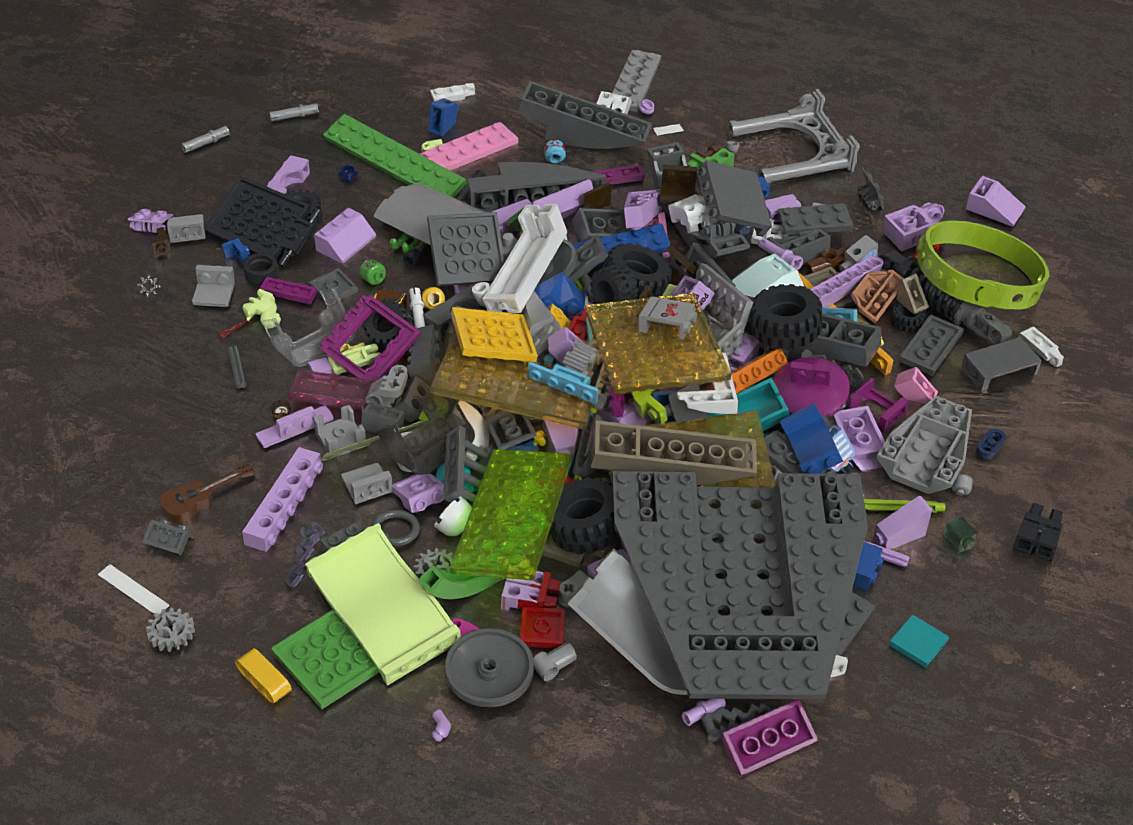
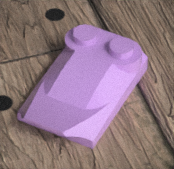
[831,406,885,471]

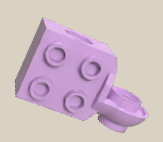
[882,203,944,251]

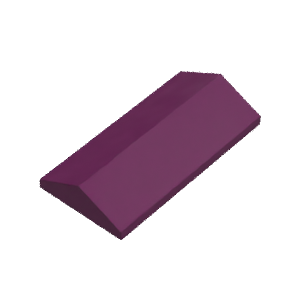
[721,699,818,776]

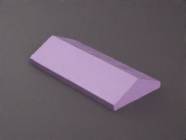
[532,179,593,219]

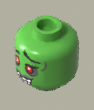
[360,259,386,285]

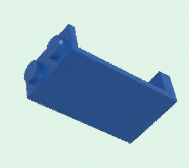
[780,403,843,474]

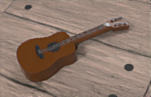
[160,464,255,523]

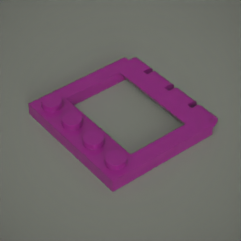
[319,294,421,388]

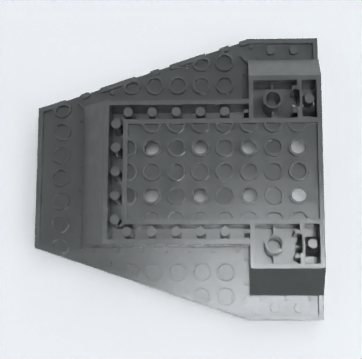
[612,471,868,699]

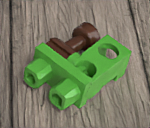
[687,143,735,176]

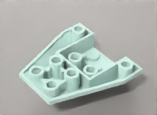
[732,254,804,297]

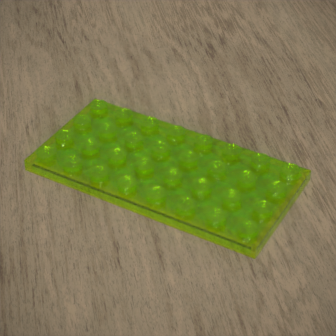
[450,449,572,581]

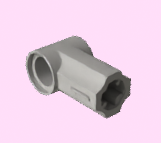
[533,643,577,681]

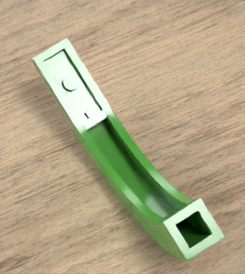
[418,511,549,599]

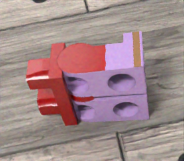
[501,565,561,610]

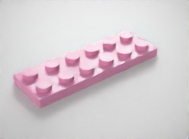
[420,122,518,171]

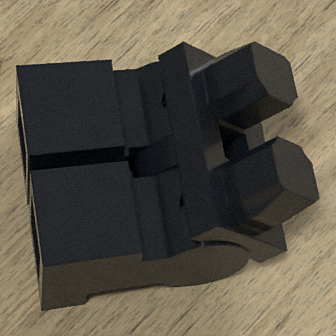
[1013,503,1063,561]

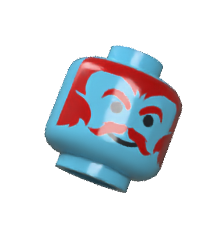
[544,139,566,164]

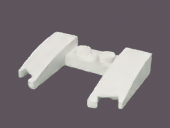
[672,353,738,414]

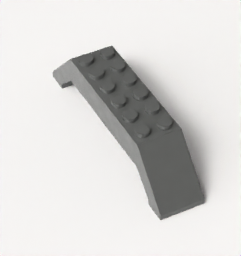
[647,142,750,260]

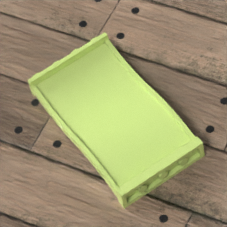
[306,523,461,686]

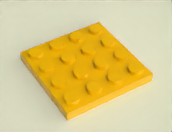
[451,307,538,362]

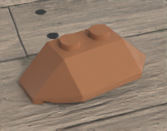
[851,270,904,323]

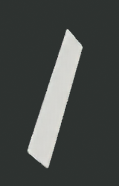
[98,565,169,615]

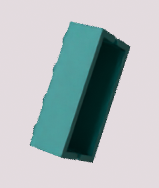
[704,378,790,438]

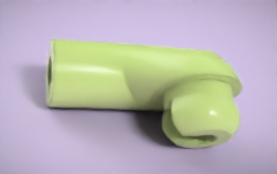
[421,139,443,152]

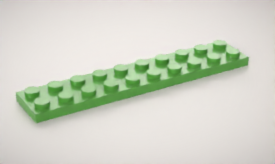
[323,114,467,197]

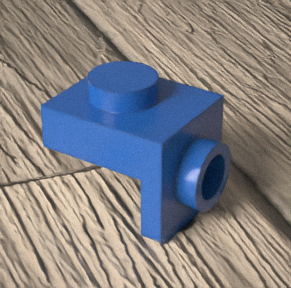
[222,238,250,265]

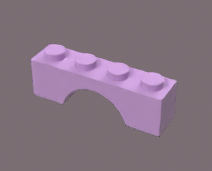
[267,155,310,194]

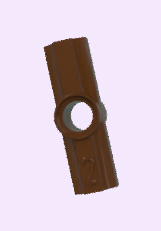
[803,246,850,275]

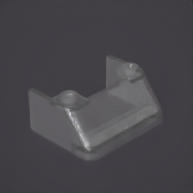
[262,287,355,367]

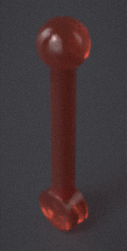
[219,316,251,338]

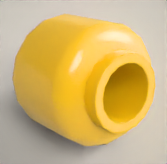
[421,287,445,310]

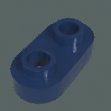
[976,429,1006,459]

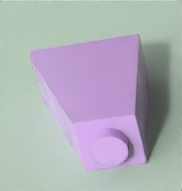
[873,496,932,550]

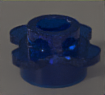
[338,165,358,181]

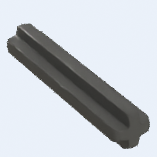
[228,345,246,389]

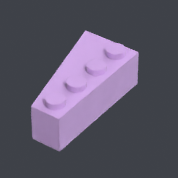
[624,189,664,230]

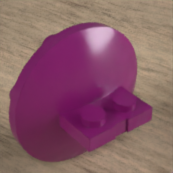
[773,357,850,418]

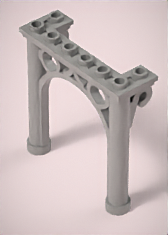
[727,89,859,184]

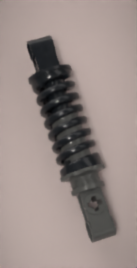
[878,250,1012,345]

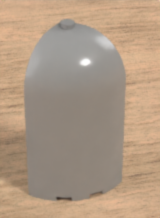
[373,183,484,245]
[567,548,687,694]

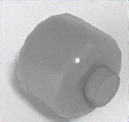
[951,474,973,496]

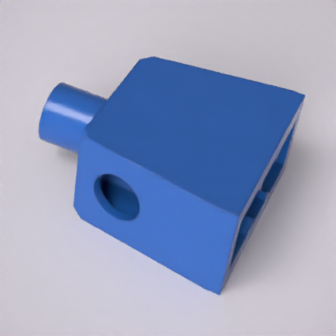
[429,98,459,136]

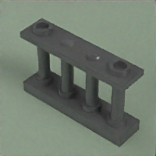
[444,425,496,518]

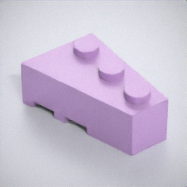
[548,327,601,387]

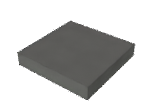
[308,268,358,306]

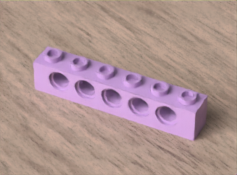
[242,447,323,552]

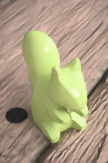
[243,289,281,328]

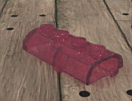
[288,369,373,412]

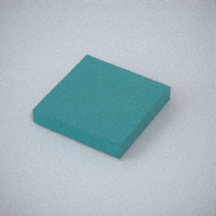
[889,615,949,668]

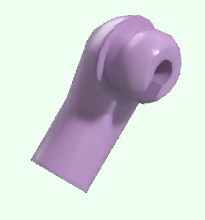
[432,710,451,741]

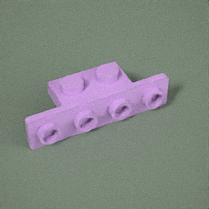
[256,406,334,448]

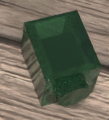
[943,517,978,554]

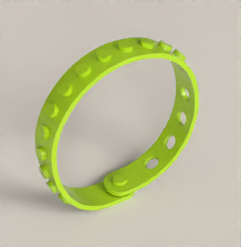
[916,221,1049,310]

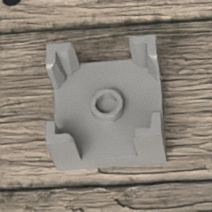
[313,405,366,458]

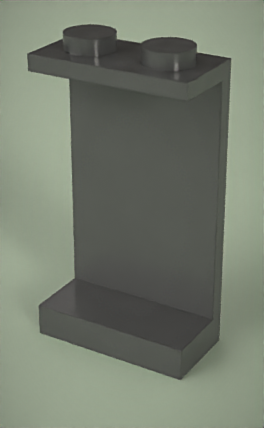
[961,337,1042,391]

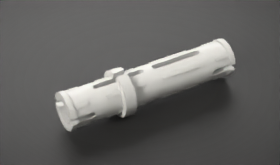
[409,287,425,329]

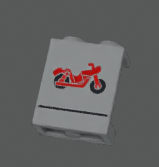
[639,297,697,340]

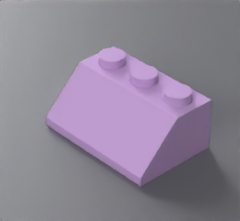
[314,208,376,264]

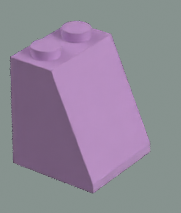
[542,409,581,467]

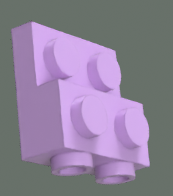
[392,471,444,513]

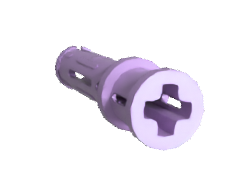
[758,238,803,270]

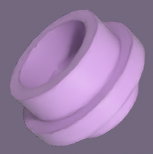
[639,99,654,114]

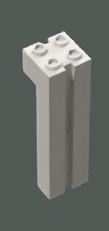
[483,204,567,313]

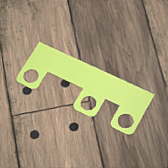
[321,420,426,462]

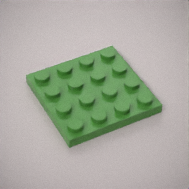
[271,610,379,709]

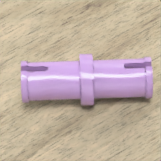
[682,698,726,726]

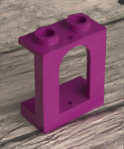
[847,378,909,433]

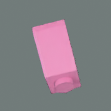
[894,367,938,404]

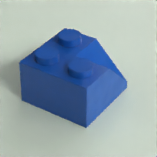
[534,272,584,317]

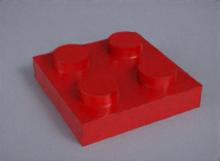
[520,607,565,648]

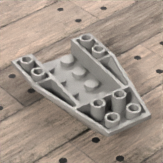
[876,396,972,494]

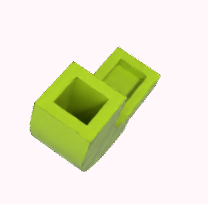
[631,359,667,425]

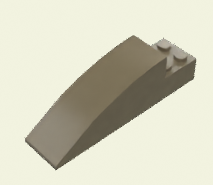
[591,420,757,485]

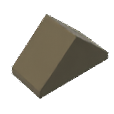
[897,274,929,314]

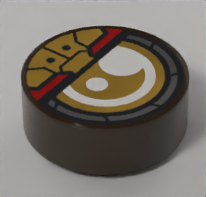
[271,400,291,419]

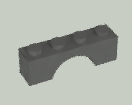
[424,283,484,337]

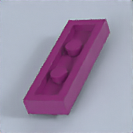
[592,164,645,184]
[260,277,317,304]

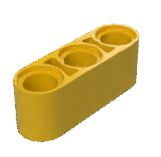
[235,648,292,704]

